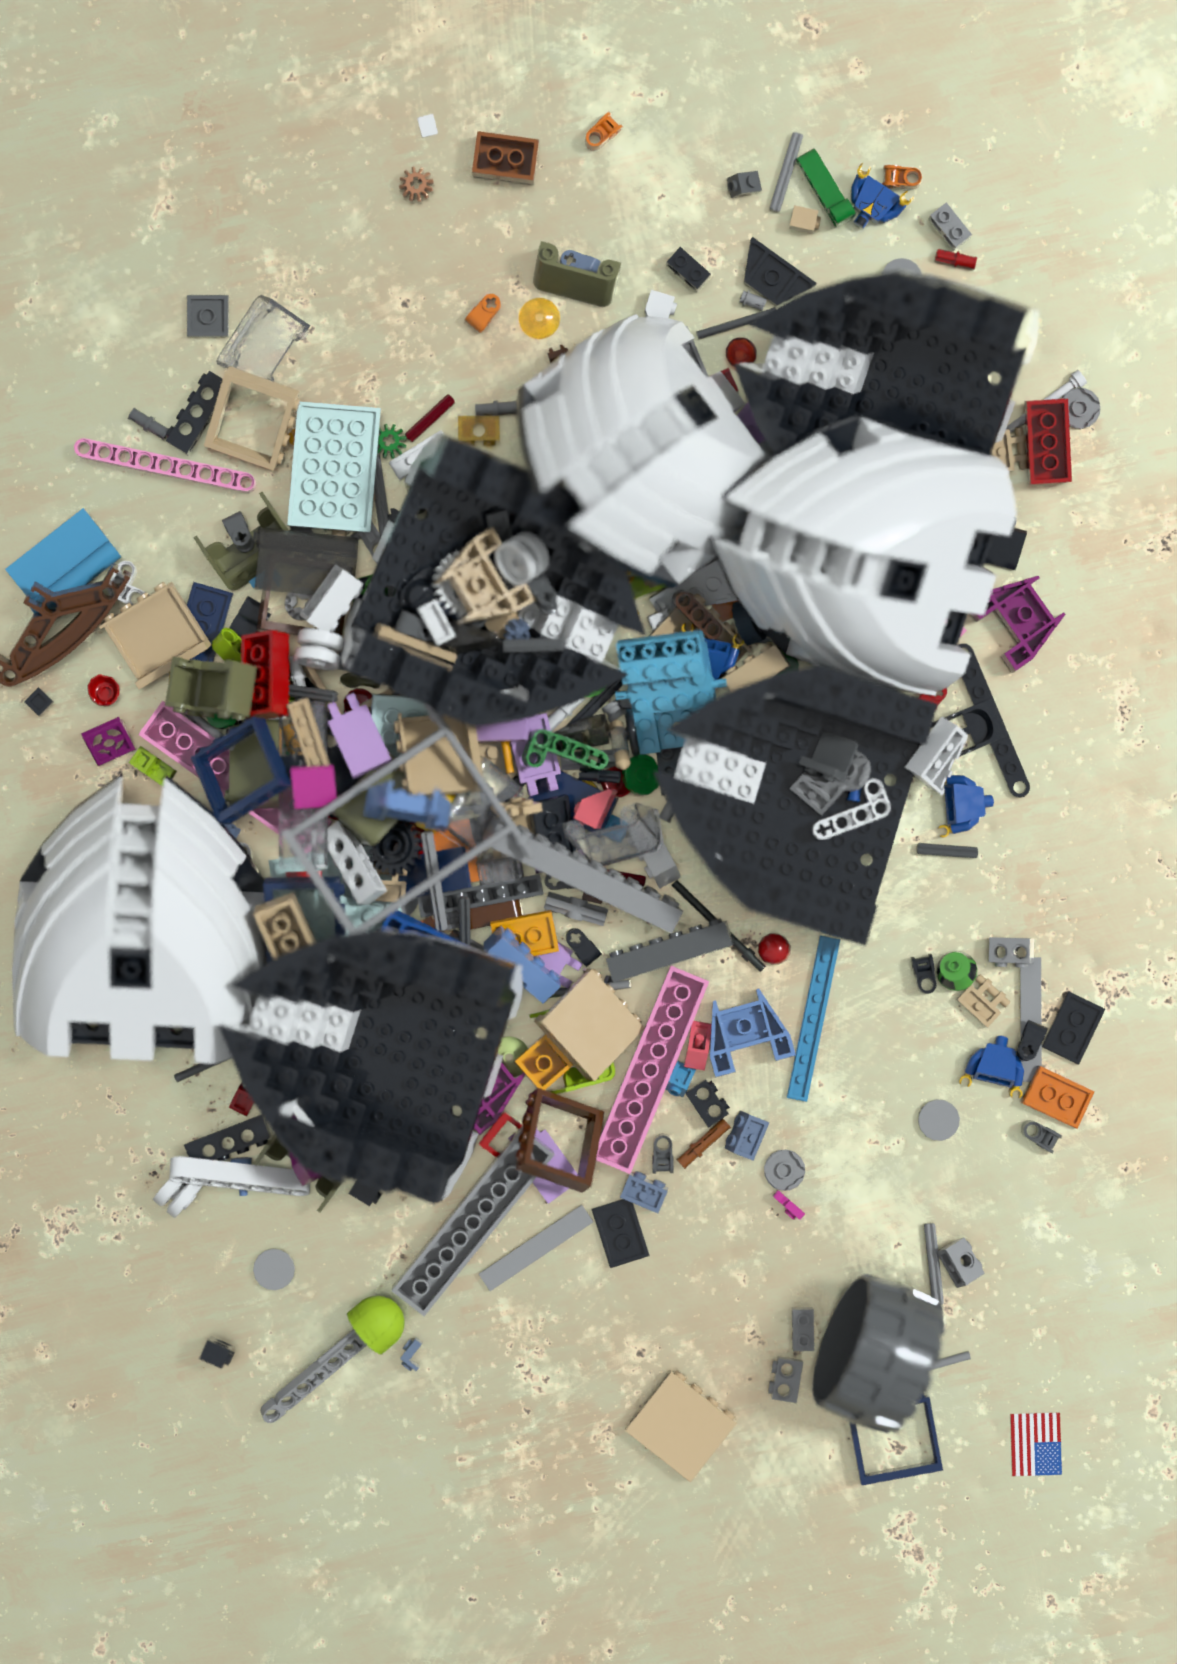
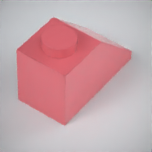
[574,789,618,829]
[684,1021,712,1071]

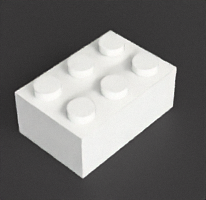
[299,564,363,632]

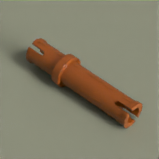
[676,1118,731,1169]

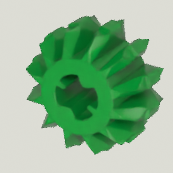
[377,424,407,459]

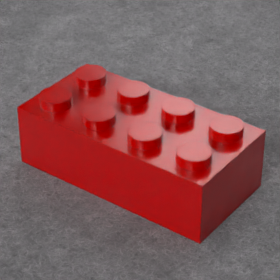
[1024,398,1072,484]
[241,630,289,720]

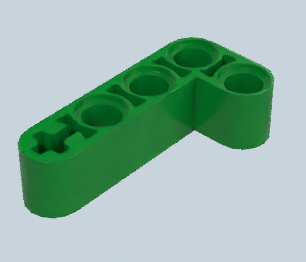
[796,148,856,228]
[521,729,609,769]

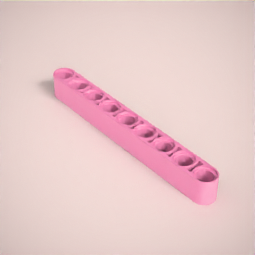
[74,438,256,493]

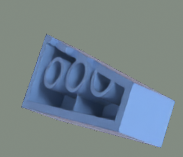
[483,926,561,1004]

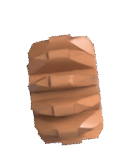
[399,167,434,202]

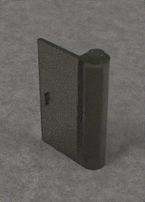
[253,527,358,595]

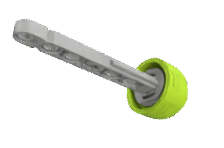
[260,1296,404,1423]

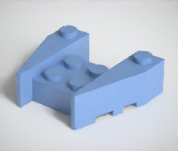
[363,780,451,831]
[710,989,796,1078]

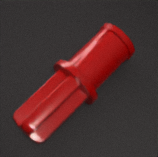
[935,249,977,270]

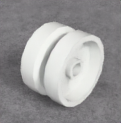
[495,532,549,586]
[294,629,344,670]
[152,1180,203,1219]

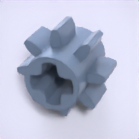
[504,618,530,639]

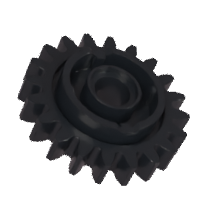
[367,819,423,876]

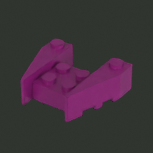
[971,576,1066,673]
[474,1062,526,1135]

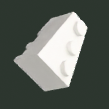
[905,717,968,796]
[626,814,681,889]

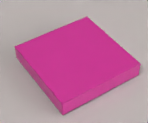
[291,765,337,809]

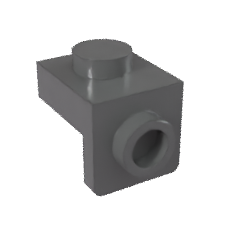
[727,171,762,198]

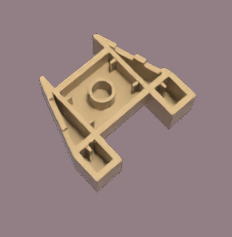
[434,528,536,625]

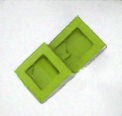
[129,746,177,786]

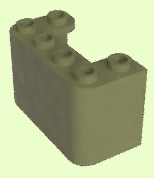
[165,657,257,720]

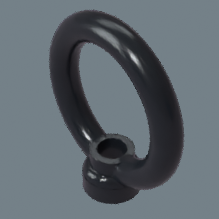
[624,707,640,756]

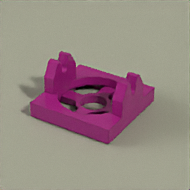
[81,717,136,766]

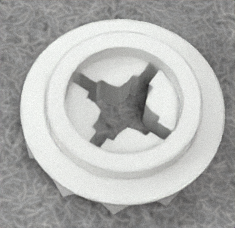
[285,587,314,620]

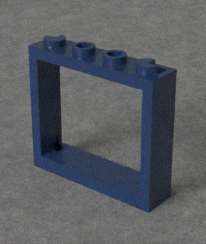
[191,716,292,825]
[264,876,346,964]
[849,1394,943,1486]

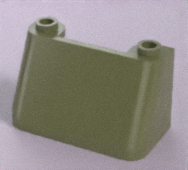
[533,241,621,307]
[225,719,281,808]
[331,750,407,846]

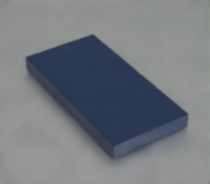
[187,582,234,662]
[528,770,618,836]
[398,846,472,898]

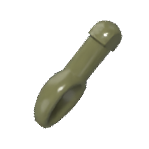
[340,672,381,689]

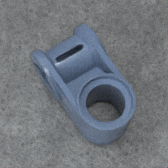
[560,250,601,273]

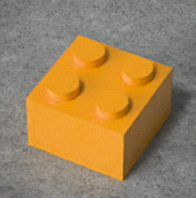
[514,1034,573,1090]

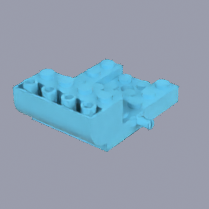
[615,630,727,754]

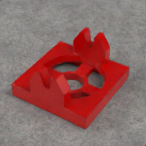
[479,1111,522,1158]

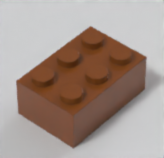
[472,131,539,184]

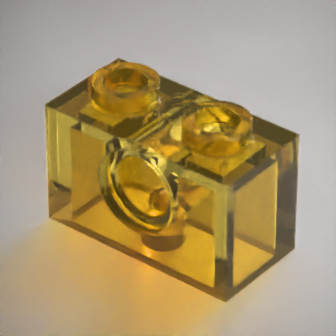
[458,416,500,446]

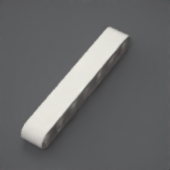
[169,1157,310,1196]

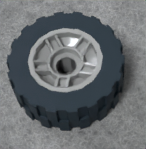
[732,601,766,646]

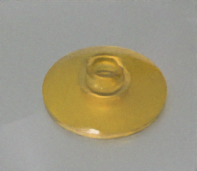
[519,298,560,339]

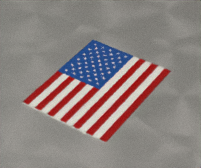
[1010,1413,1062,1476]

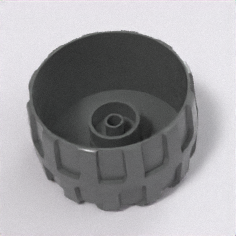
[813,1274,946,1433]

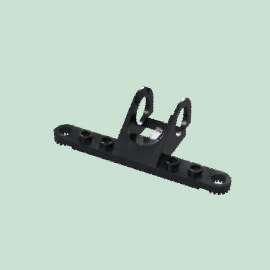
[931,643,1030,798]

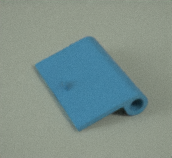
[5,508,122,613]

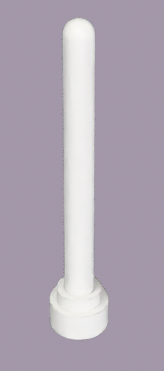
[1006,370,1087,434]

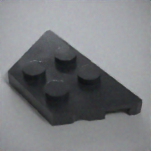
[744,237,817,306]

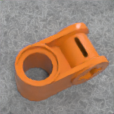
[585,112,623,151]
[882,165,922,189]
[464,294,501,333]

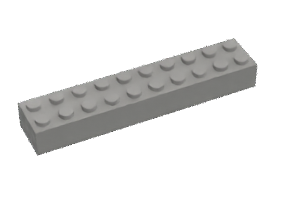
[482,816,683,933]
[392,1126,555,1316]

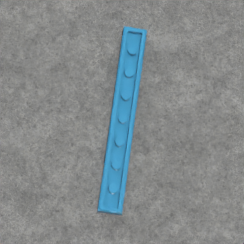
[787,935,840,1102]

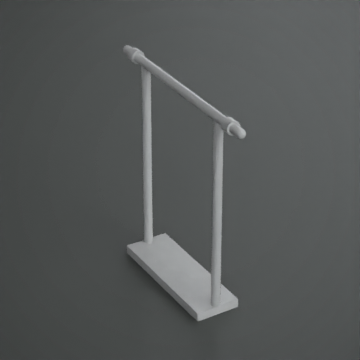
[281,704,534,934]

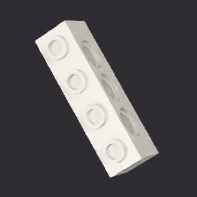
[320,821,387,905]

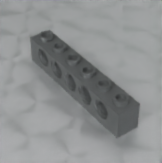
[417,874,544,918]

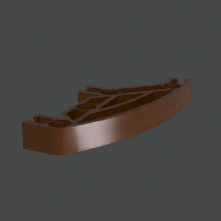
[0,563,132,687]

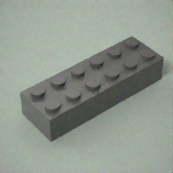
[606,918,734,983]

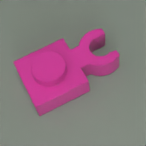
[773,1190,805,1220]

